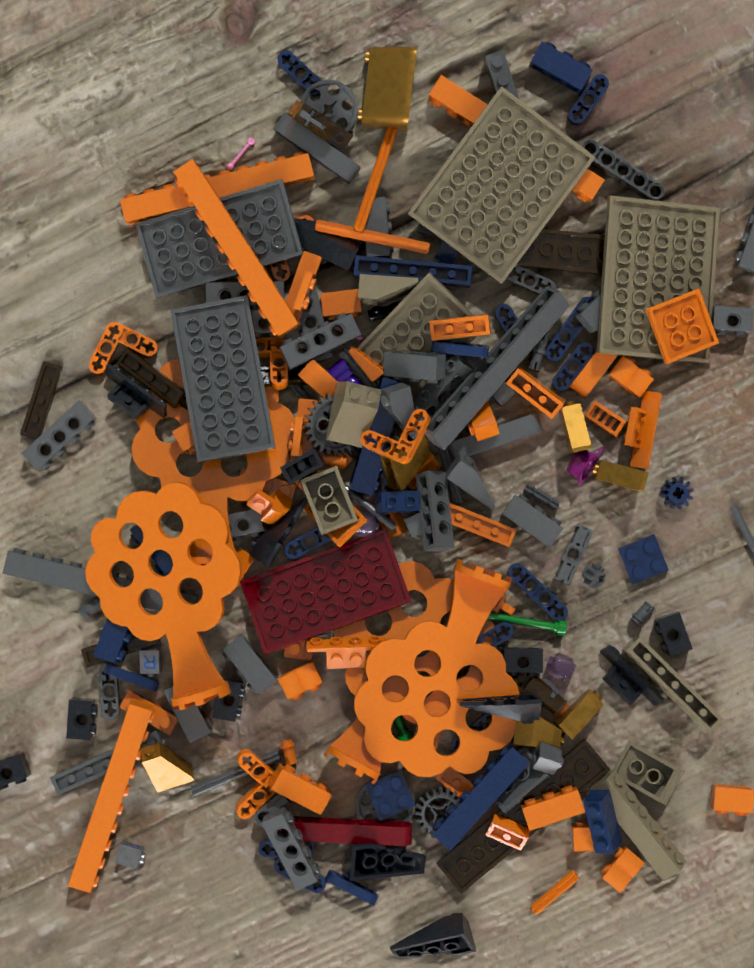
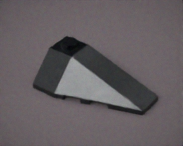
[294,218,362,270]
[249,497,308,567]
[457,693,542,724]
[344,843,426,881]
[390,913,476,959]

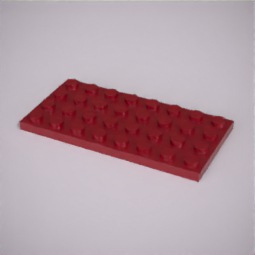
[240,529,412,655]

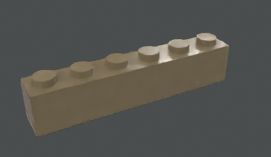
[622,636,724,733]
[591,769,686,880]

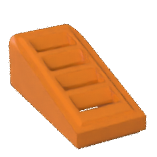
[349,346,384,382]
[584,400,628,439]

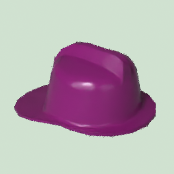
[567,446,605,486]

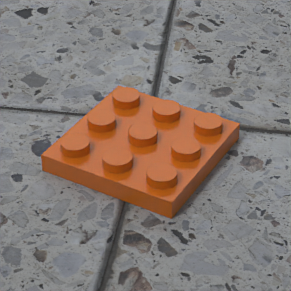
[645,288,719,364]

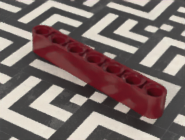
[279,816,412,846]

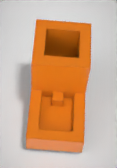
[246,489,293,524]

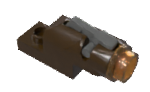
[289,100,353,152]
[512,676,570,717]

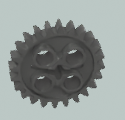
[303,392,352,456]

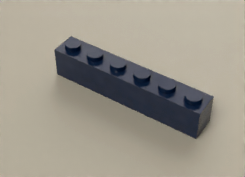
[354,255,472,288]
[349,375,406,495]
[432,745,529,851]

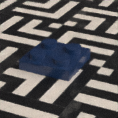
[617,534,669,585]
[365,769,416,821]

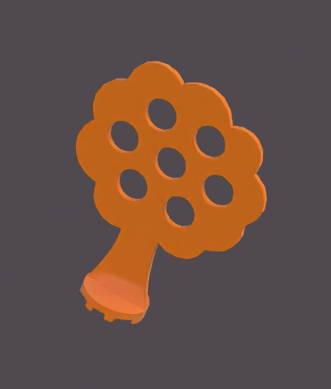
[131,359,295,565]
[85,482,242,710]
[354,559,519,777]
[324,561,496,784]

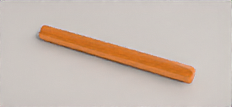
[354,127,397,232]
[315,219,430,254]

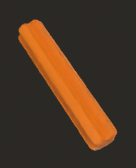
[530,870,579,914]

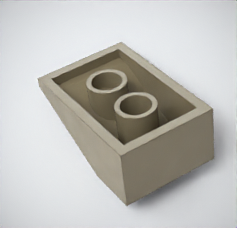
[358,274,420,307]
[326,381,381,448]
[300,466,358,535]
[614,741,685,805]

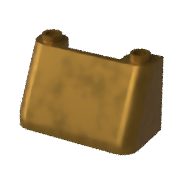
[358,47,417,131]

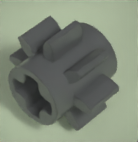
[582,563,606,589]

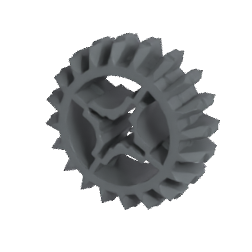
[415,786,460,838]

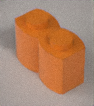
[607,356,654,398]
[278,660,323,700]
[600,846,645,893]

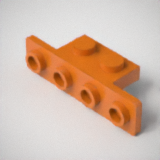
[286,251,322,331]
[624,391,662,469]
[288,398,318,477]
[307,636,385,669]

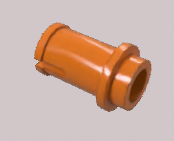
[323,453,348,470]
[280,739,298,765]

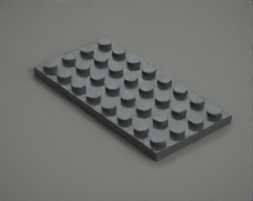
[135,179,303,299]
[171,295,276,463]

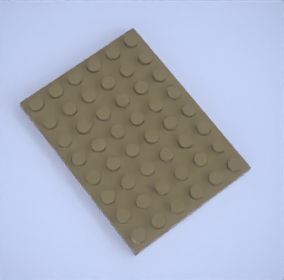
[408,86,596,284]
[597,195,720,363]

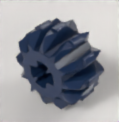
[660,477,694,509]

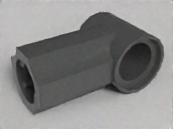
[255,793,292,826]

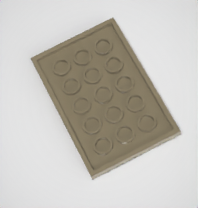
[357,272,477,399]

